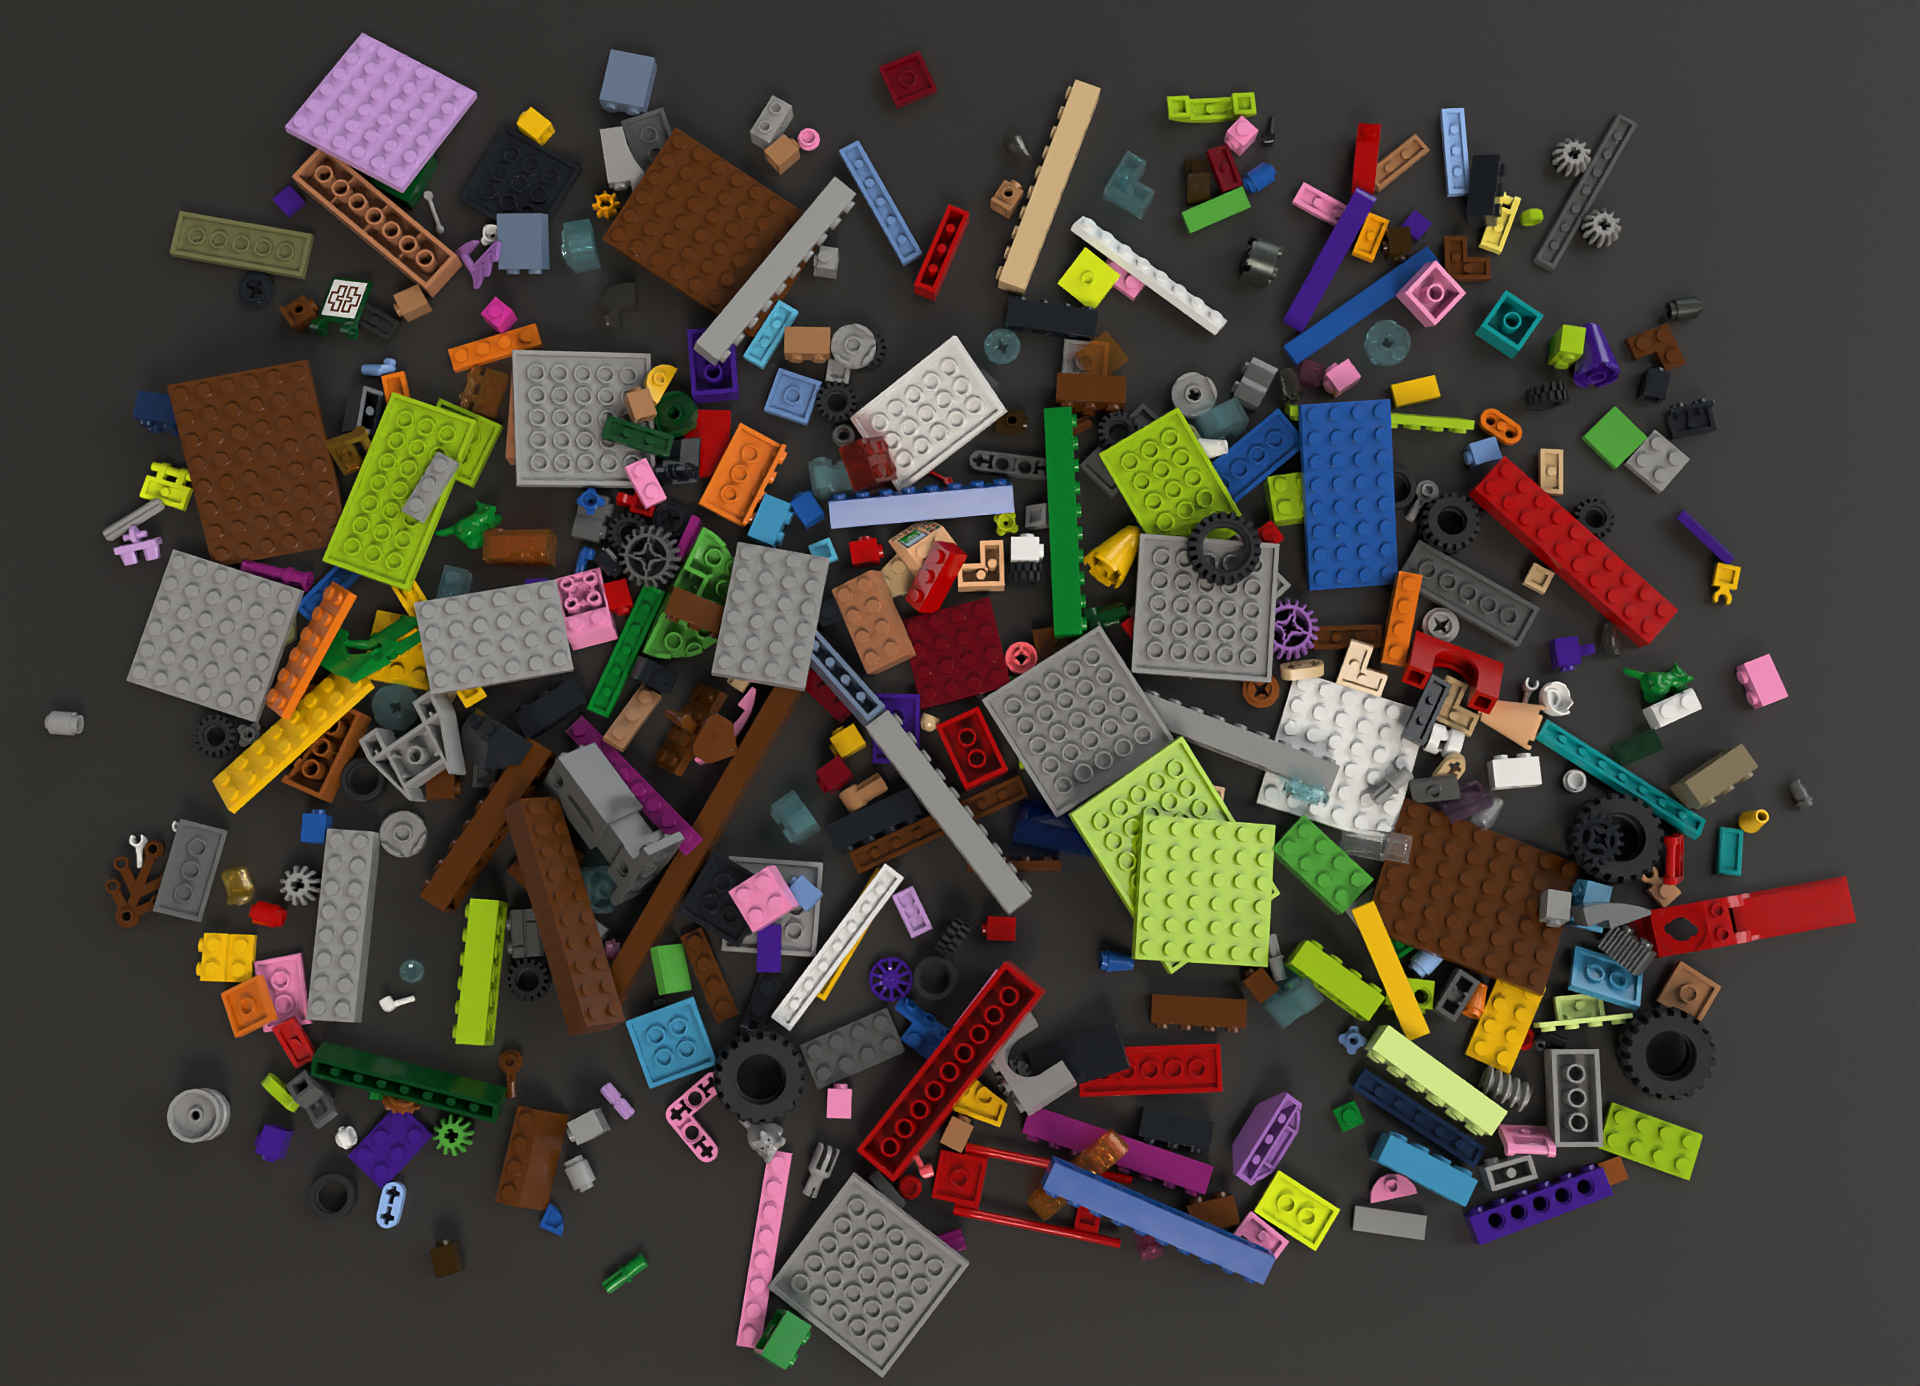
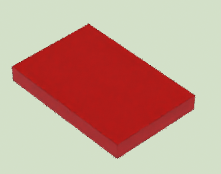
[684,410,731,478]

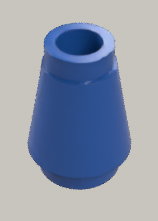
[1098,949,1134,972]

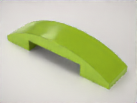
[1166,92,1257,123]

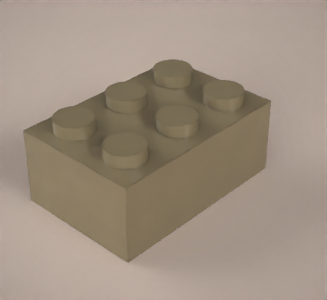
[1670,743,1758,810]

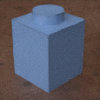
[1463,436,1502,471]
[787,875,823,912]

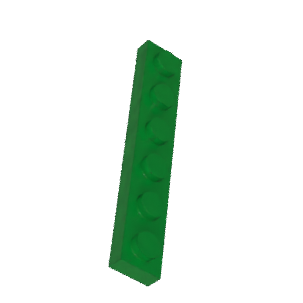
[587,585,667,719]

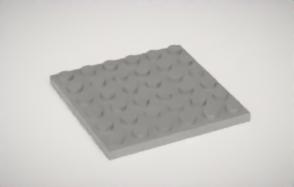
[511,350,655,488]
[1131,533,1279,683]
[126,549,305,723]
[982,625,1174,818]
[767,1172,970,1378]

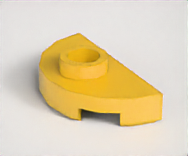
[643,365,677,406]

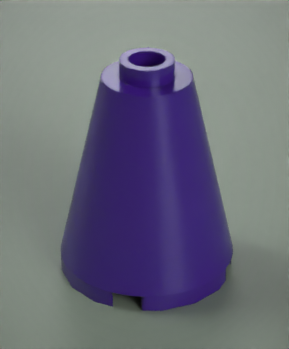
[1573,322,1621,388]

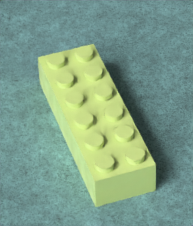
[1363,1025,1508,1136]

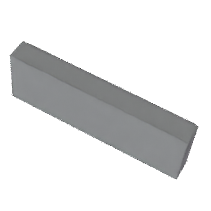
[1351,1205,1427,1240]

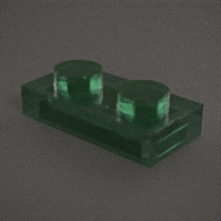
[1610,728,1664,767]

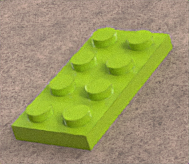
[1596,1102,1703,1181]

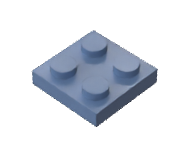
[764,368,822,426]

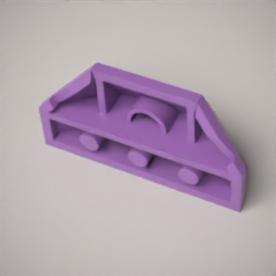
[1232,1091,1302,1186]

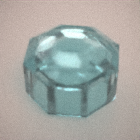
[399,960,425,984]

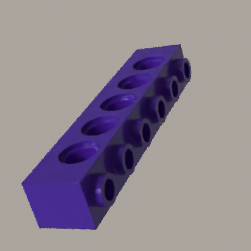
[1464,1163,1614,1245]

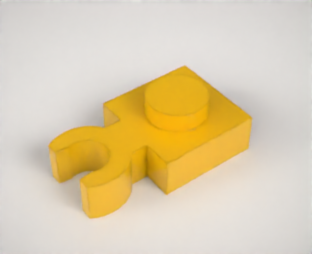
[1711,563,1741,605]

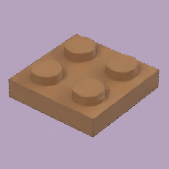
[1654,961,1721,1021]

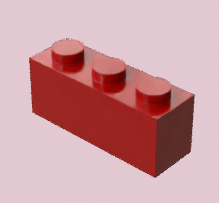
[905,541,968,613]

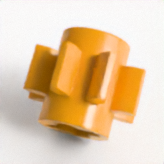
[592,191,621,221]

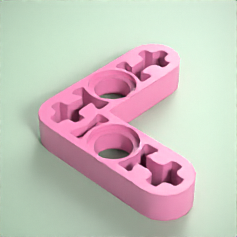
[666,1072,719,1162]

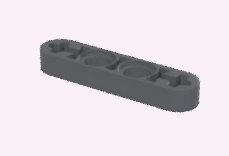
[969,450,1047,481]

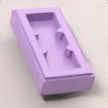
[892,885,933,938]

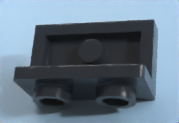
[1664,398,1717,441]

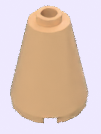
[1478,700,1546,750]

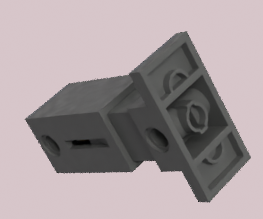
[543,742,685,906]

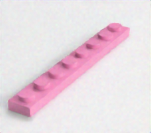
[736,1151,793,1348]

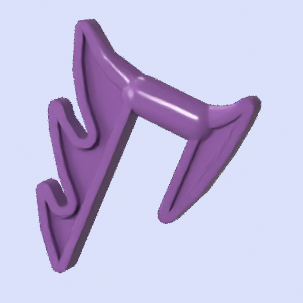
[454,240,501,289]

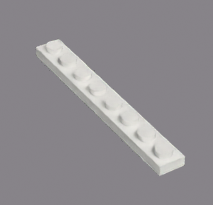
[1071,216,1227,335]
[771,864,904,1031]

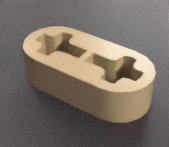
[1280,659,1324,681]
[1431,753,1466,779]

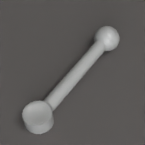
[424,191,444,234]

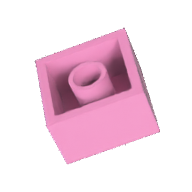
[1395,260,1466,327]
[728,865,800,933]

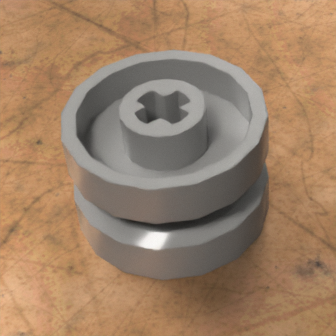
[167,1088,231,1143]

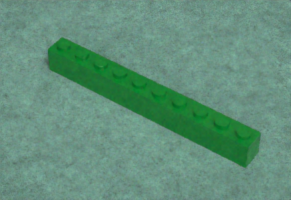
[1044,407,1087,639]

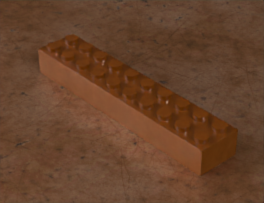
[504,796,625,1037]

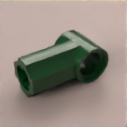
[1082,601,1129,634]

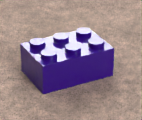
[687,328,740,403]

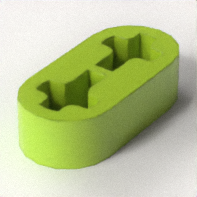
[261,1073,300,1112]

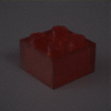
[838,436,898,492]

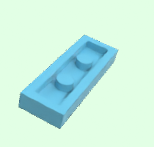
[743,300,799,369]

